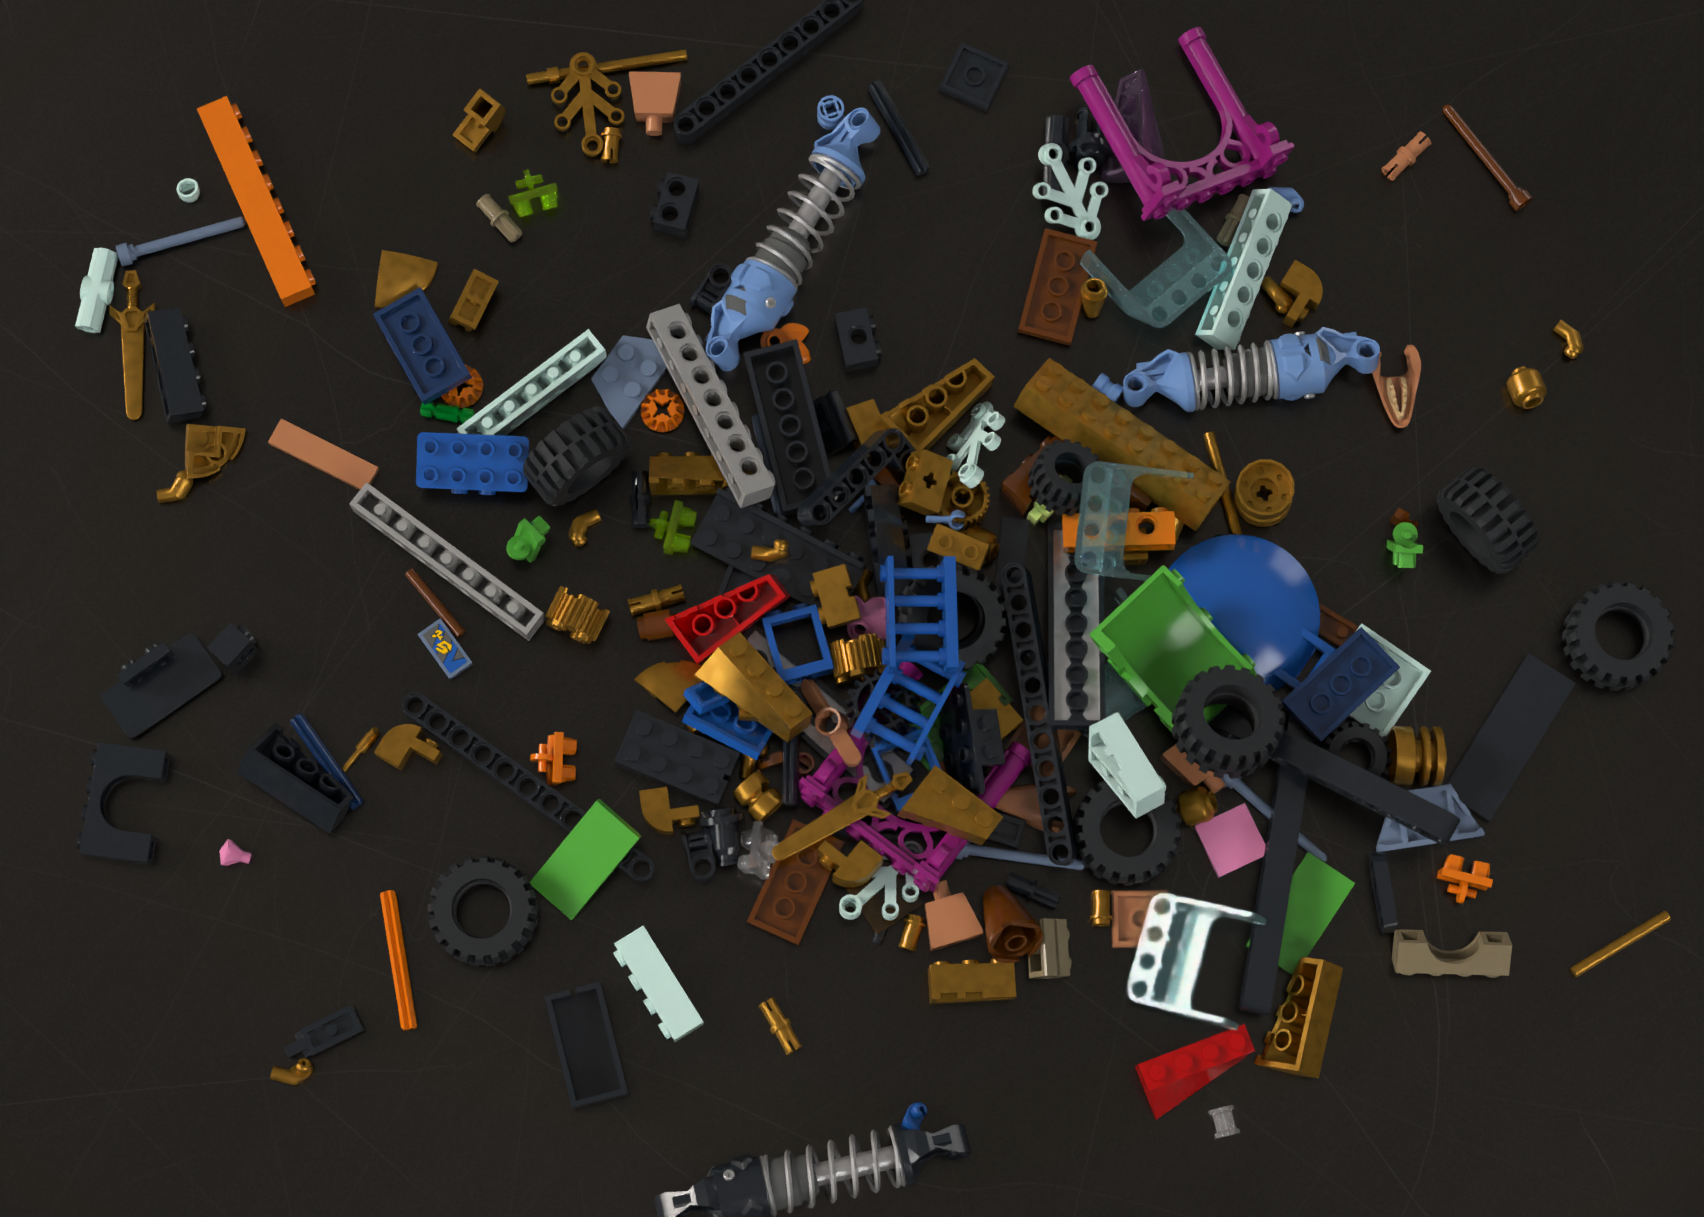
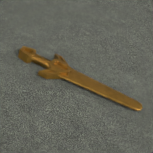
[110,270,155,420]
[772,771,913,860]

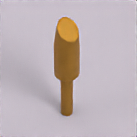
[341,727,379,772]

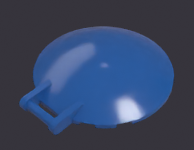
[1168,534,1336,690]

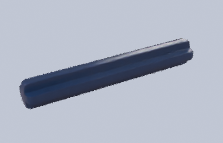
[290,713,363,810]

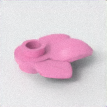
[847,595,886,640]

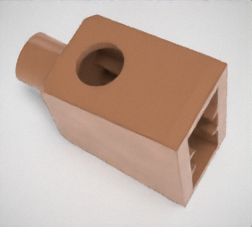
[629,72,681,136]
[1159,744,1226,794]
[924,880,983,952]

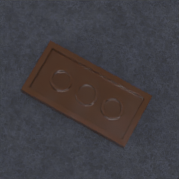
[1018,228,1098,346]
[747,819,845,946]

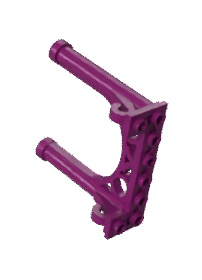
[1070,27,1295,221]
[799,662,1032,893]

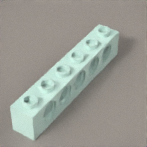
[1195,189,1292,350]
[457,329,607,435]

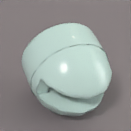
[176,178,200,203]

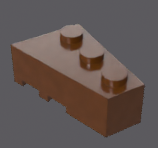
[1000,435,1067,517]

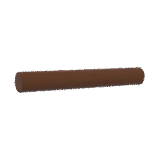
[405,568,466,638]

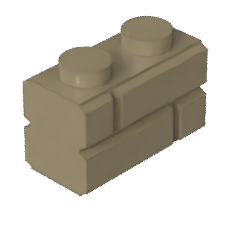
[1028,919,1072,979]

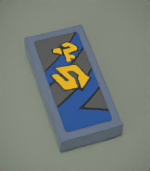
[418,618,473,680]

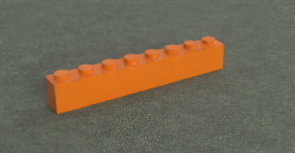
[197,96,316,307]

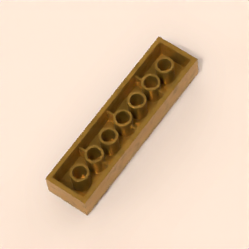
[1013,358,1231,531]

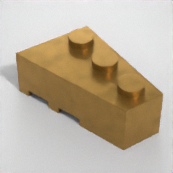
[897,765,1003,845]
[928,959,1016,1004]

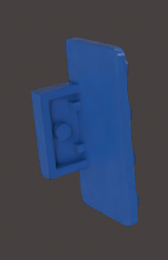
[416,432,529,495]

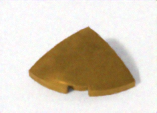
[375,250,438,309]
[185,424,246,479]
[634,660,702,714]

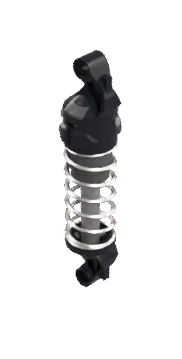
[653,1123,972,1217]

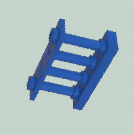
[880,556,959,674]
[850,634,966,766]

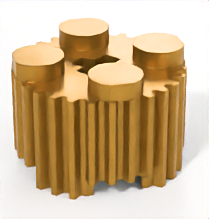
[937,471,990,531]
[545,586,610,644]
[829,633,887,685]

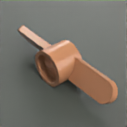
[801,679,861,767]

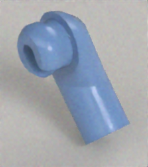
[1267,187,1304,213]

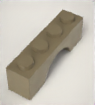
[1392,929,1512,978]

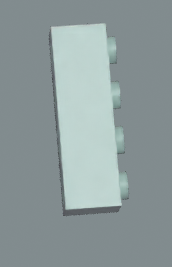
[613,926,704,1042]

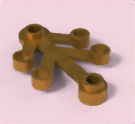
[551,52,624,157]

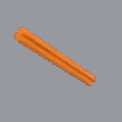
[380,890,417,1030]

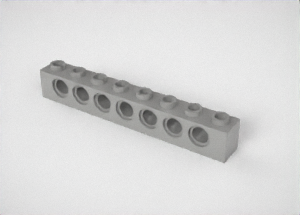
[646,304,775,508]
[349,482,546,641]

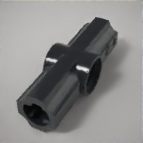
[1042,115,1069,196]

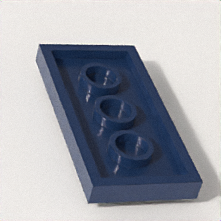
[373,287,472,405]
[1282,627,1400,743]

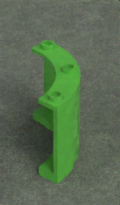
[1089,565,1257,732]

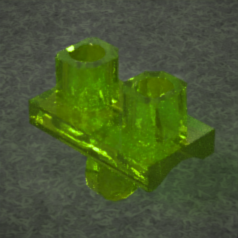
[508,169,558,217]
[649,500,697,555]

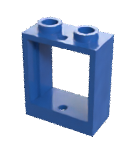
[762,603,834,685]
[871,726,942,814]

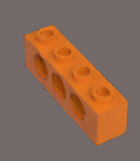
[1062,507,1176,553]

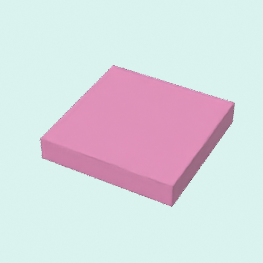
[1194,803,1265,878]

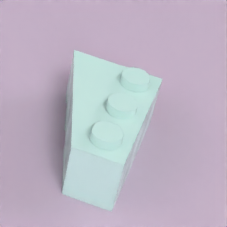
[1088,712,1166,818]

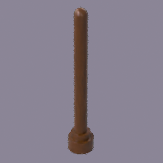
[1443,104,1533,211]

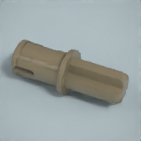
[476,193,522,242]
[1217,194,1250,247]

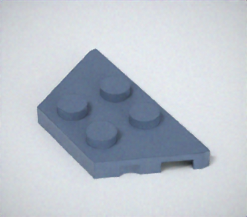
[591,335,668,430]
[1376,784,1485,852]

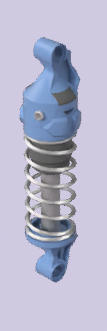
[705,108,880,371]

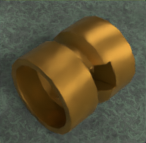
[732,770,783,824]

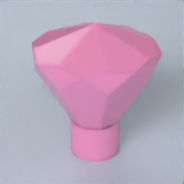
[219,839,251,866]

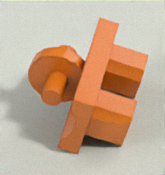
[530,732,577,786]
[1437,854,1493,904]

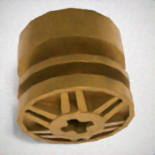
[1234,459,1294,527]
[1388,726,1447,786]

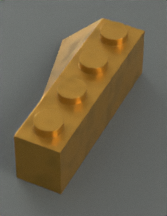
[878,358,995,451]
[649,452,753,495]
[694,632,812,742]
[1254,957,1343,1079]

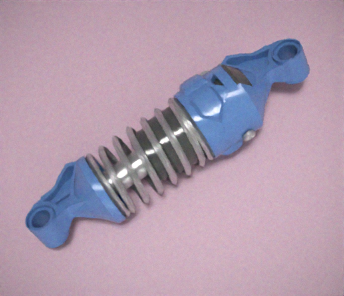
[1123,327,1380,412]

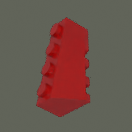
[664,574,791,664]
[1135,1024,1255,1120]

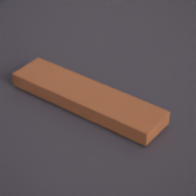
[268,419,379,490]

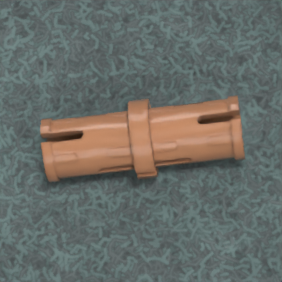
[1382,132,1431,181]

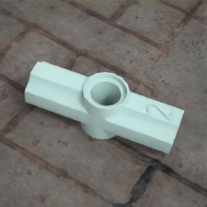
[75,248,118,333]

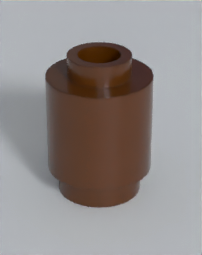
[637,609,676,641]

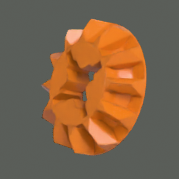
[442,365,483,408]
[641,389,685,432]

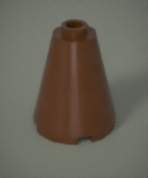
[982,885,1043,963]

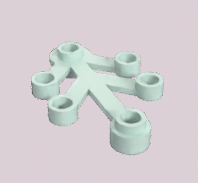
[1033,143,1108,240]
[946,401,1005,488]
[839,841,924,920]

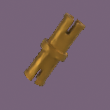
[627,584,686,617]
[758,997,802,1055]

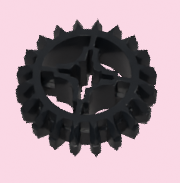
[845,669,921,745]

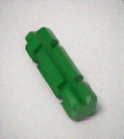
[420,401,475,424]

